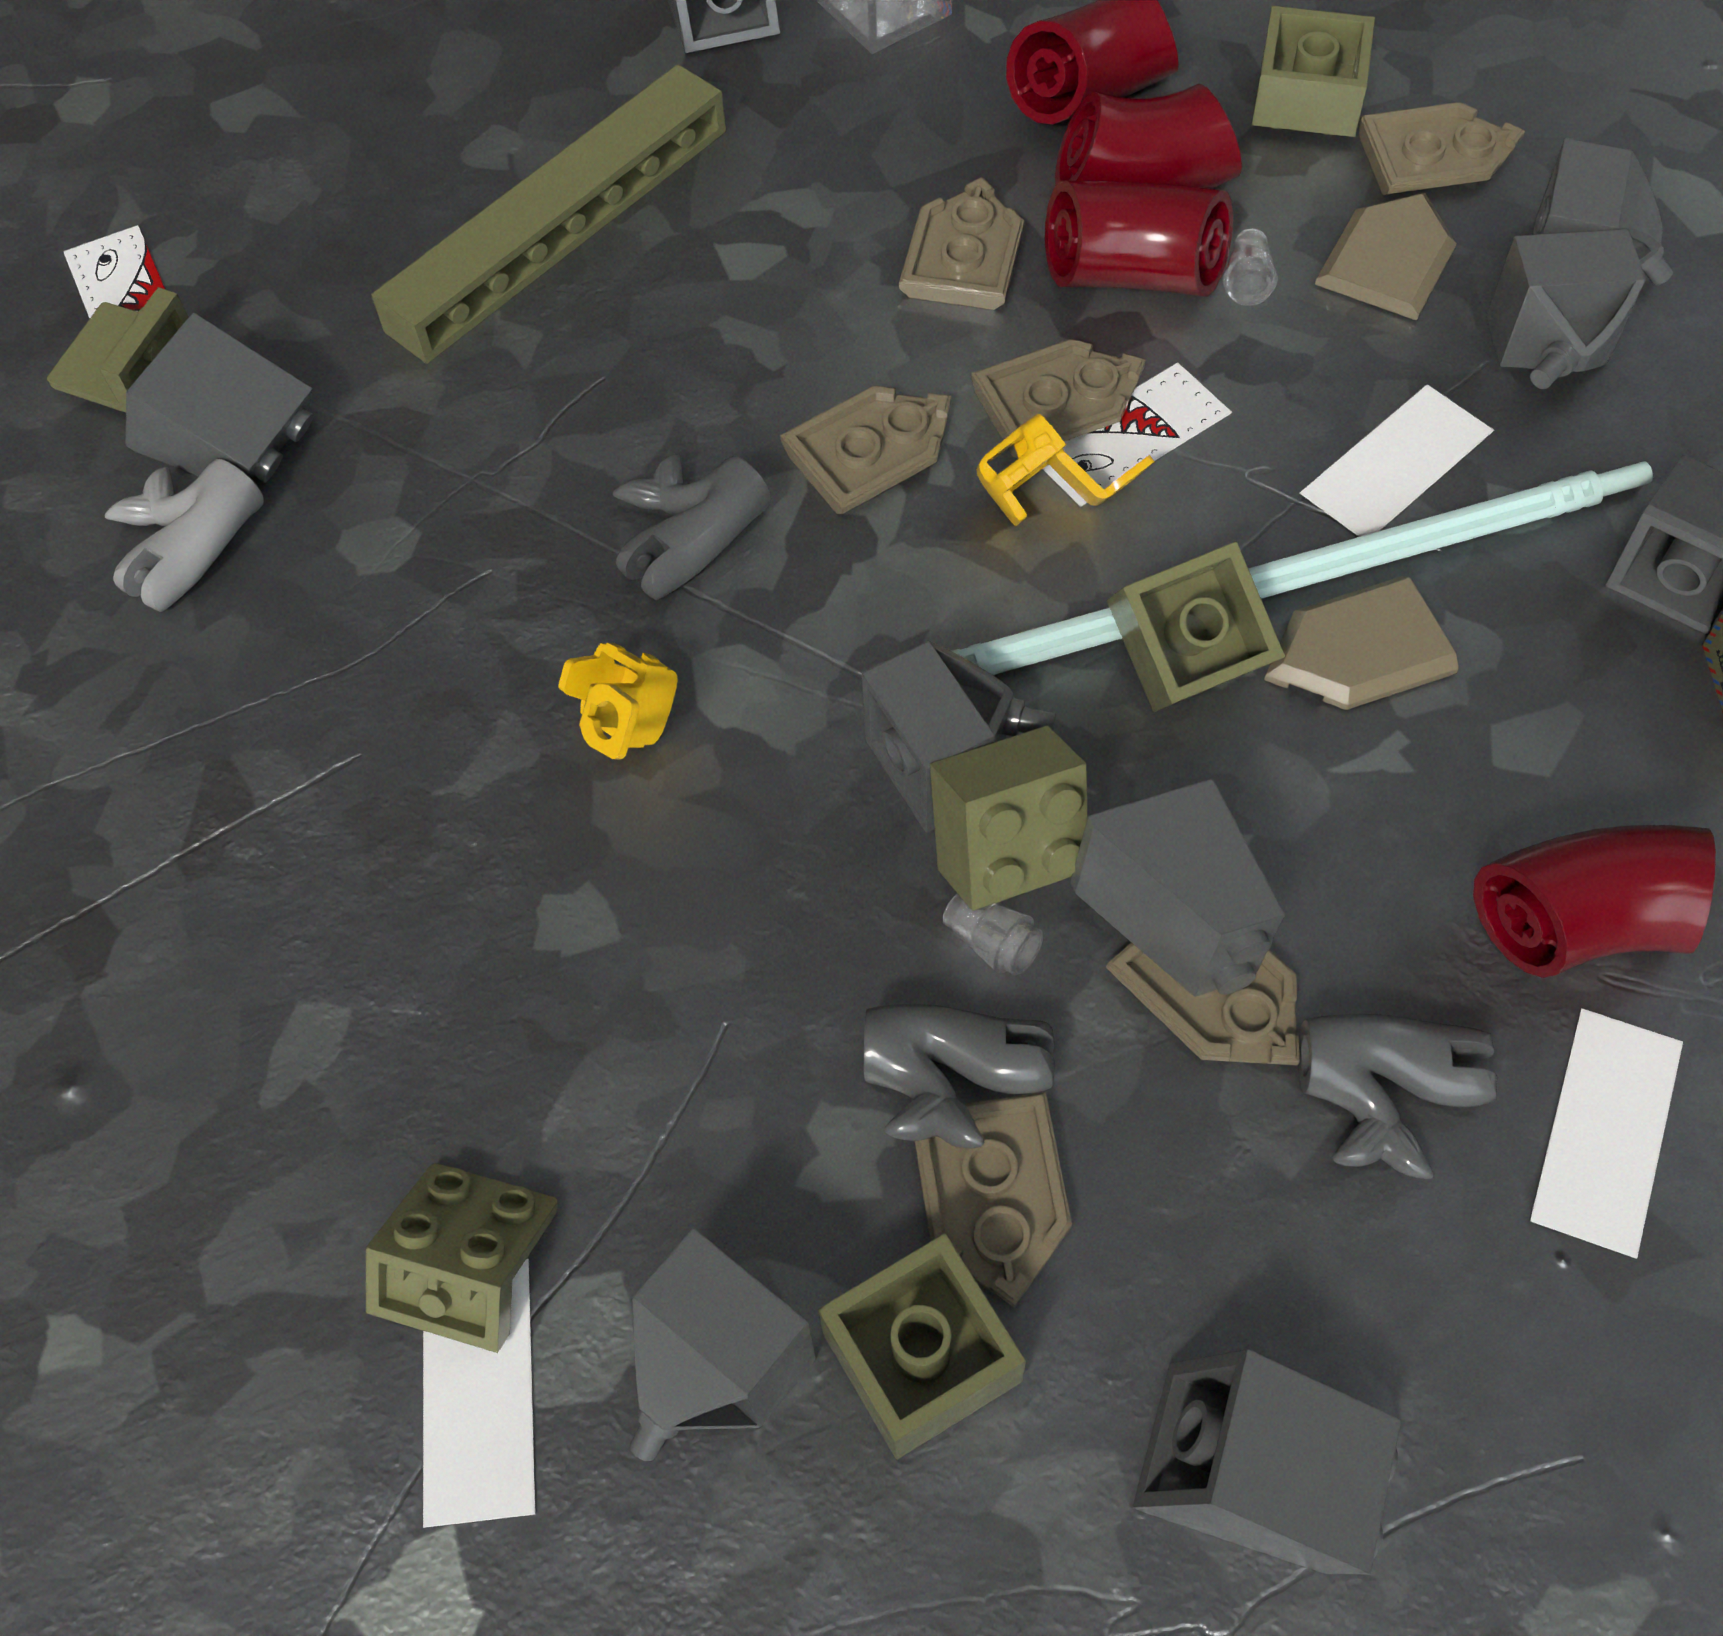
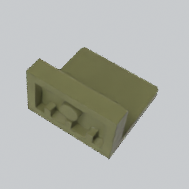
[47,287,189,412]
[366,1163,558,1353]

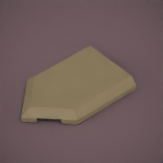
[1358,102,1525,195]
[899,177,1024,310]
[1315,192,1457,321]
[971,339,1146,458]
[780,385,951,514]
[1264,576,1459,710]
[1106,943,1300,1065]
[914,1092,1072,1307]

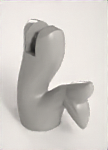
[105,459,264,612]

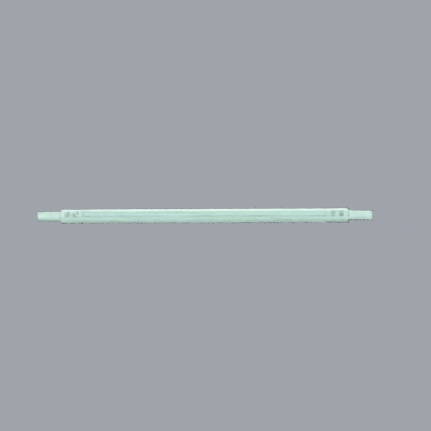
[952,461,1653,675]

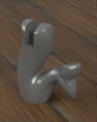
[613,454,772,601]
[864,1004,1055,1149]
[1298,1014,1497,1179]

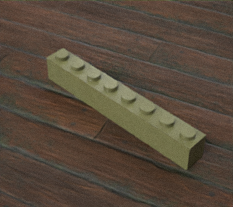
[371,64,726,364]

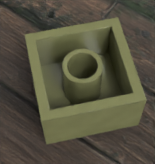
[1252,6,1375,137]
[1107,541,1285,713]
[930,726,1087,911]
[818,1233,1026,1460]

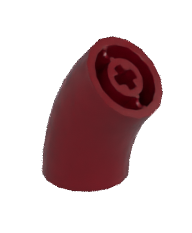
[1006,0,1179,125]
[1055,83,1242,189]
[1045,181,1233,297]
[1473,825,1716,978]

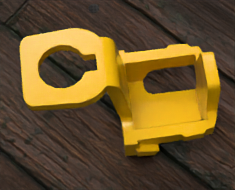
[976,414,1155,526]
[558,642,678,759]

